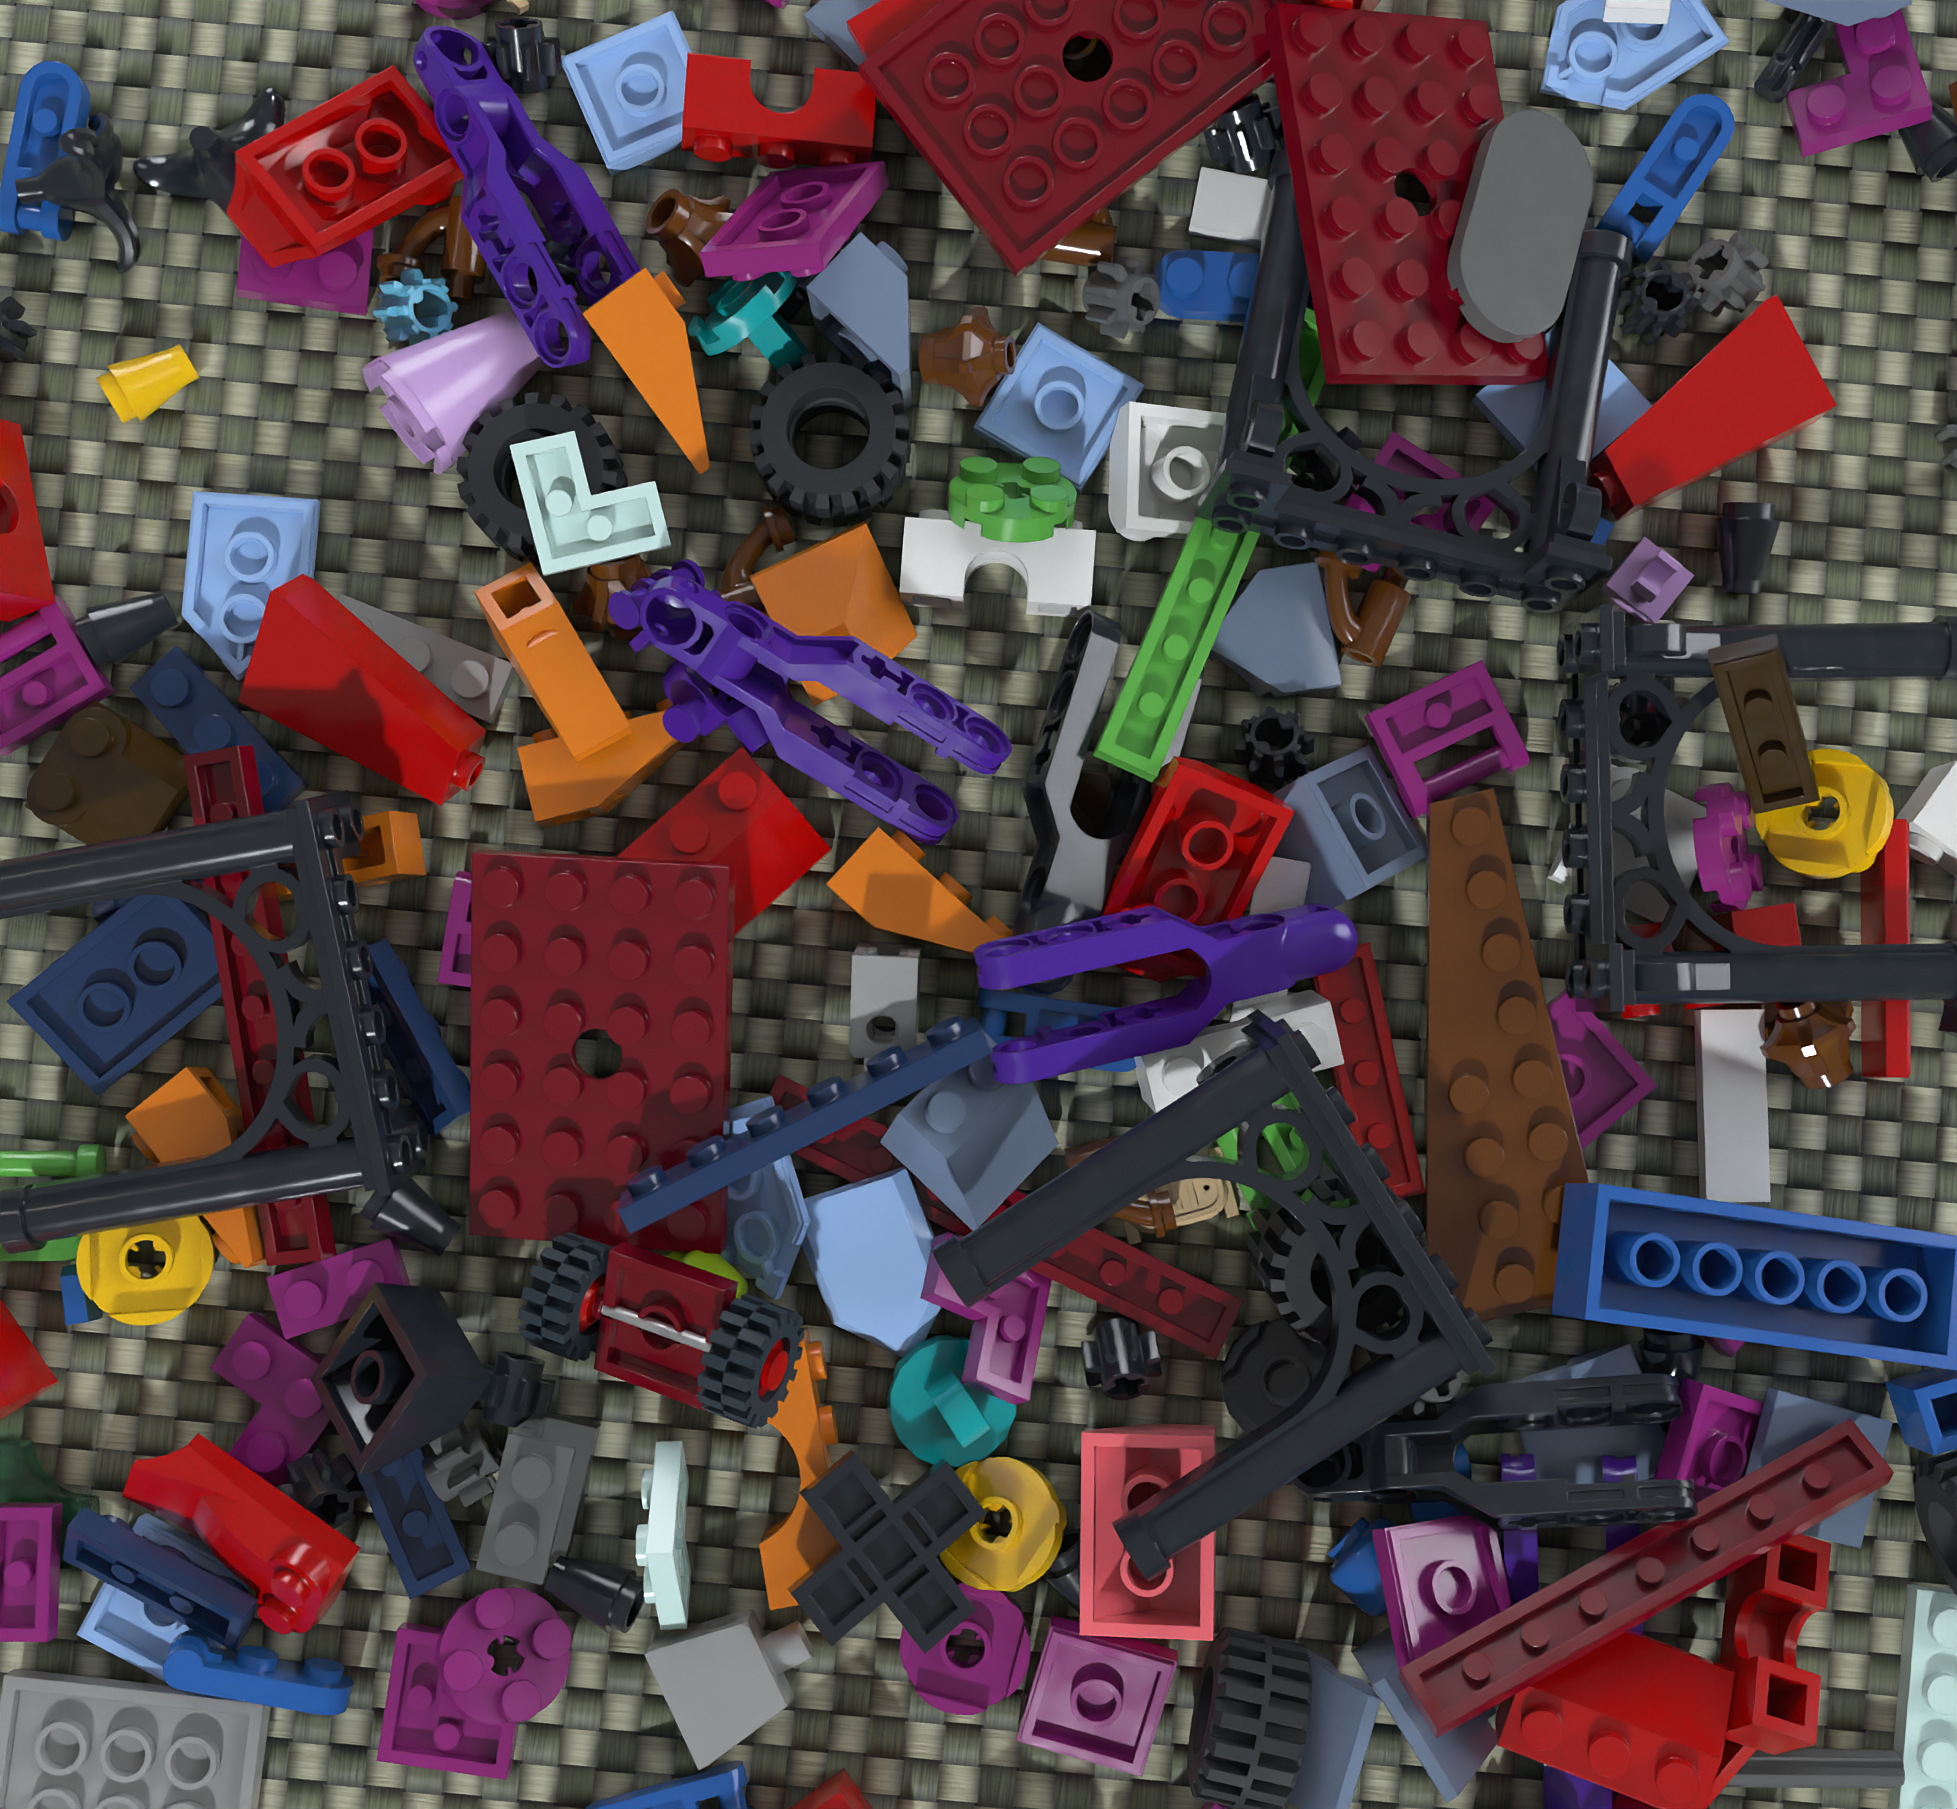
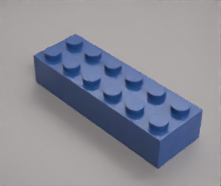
[1552,1183,1957,1370]

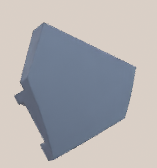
[1208,562,1343,697]

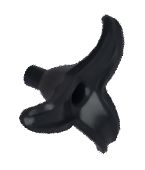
[133,87,286,222]
[15,112,140,274]

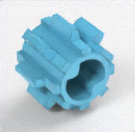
[373,269,458,346]

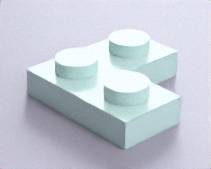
[510,431,671,576]
[636,1441,691,1630]

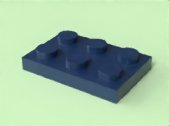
[6,895,222,1096]

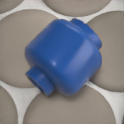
[1327,1516,1396,1617]

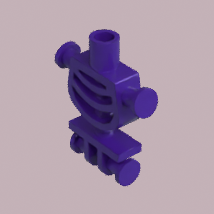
[608,559,791,756]

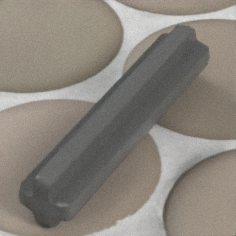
[1725,1749,1905,1789]

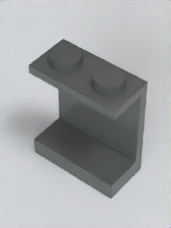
[476,1412,601,1585]

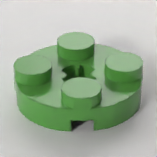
[948,456,1077,543]

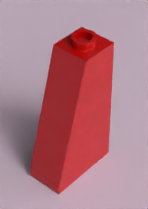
[1590,294,1837,521]
[238,574,487,806]

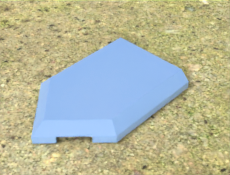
[1540,0,1729,110]
[181,491,321,682]
[720,1096,810,1300]
[801,1166,941,1358]

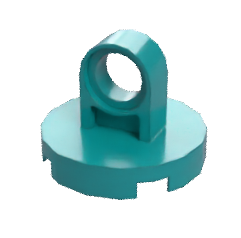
[687,271,809,371]
[887,1335,1016,1467]

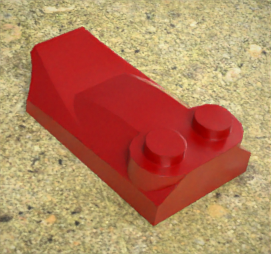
[226,65,464,268]
[1100,756,1295,984]
[122,1433,361,1634]

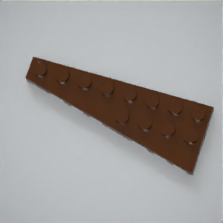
[1423,788,1590,1322]

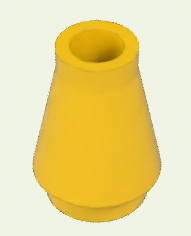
[96,344,199,424]

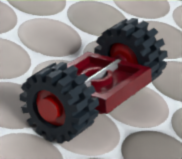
[518,1232,804,1429]

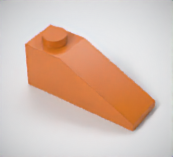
[582,267,710,475]

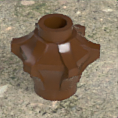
[646,189,733,287]
[919,306,1016,407]
[572,554,652,639]
[1760,1001,1856,1089]

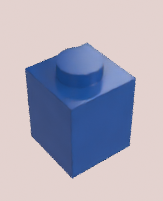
[1885,1367,1957,1455]

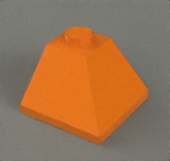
[749,521,918,707]

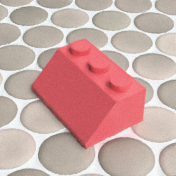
[1079,1423,1216,1641]

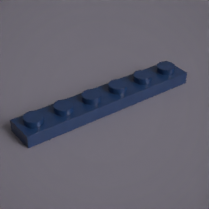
[617,1016,993,1234]

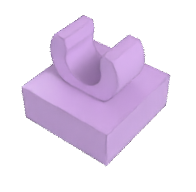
[1600,537,1694,624]

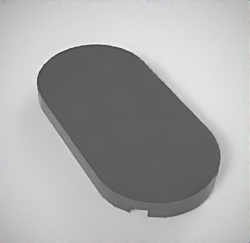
[1447,109,1593,343]

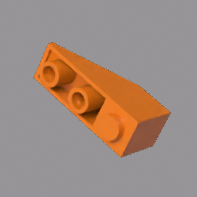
[474,562,633,763]
[517,699,688,829]
[826,827,1012,956]
[125,1067,266,1269]

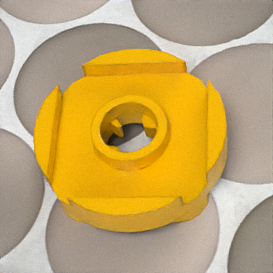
[1755,749,1894,879]
[76,1215,215,1325]
[939,1457,1067,1592]

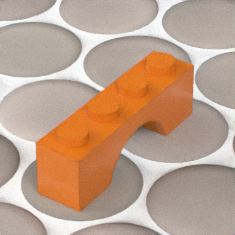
[759,1326,839,1610]

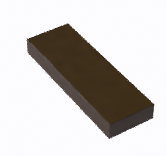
[1708,633,1820,814]

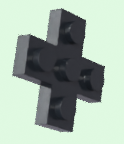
[788,1450,987,1654]

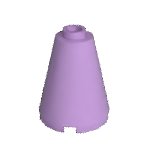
[362,310,544,475]

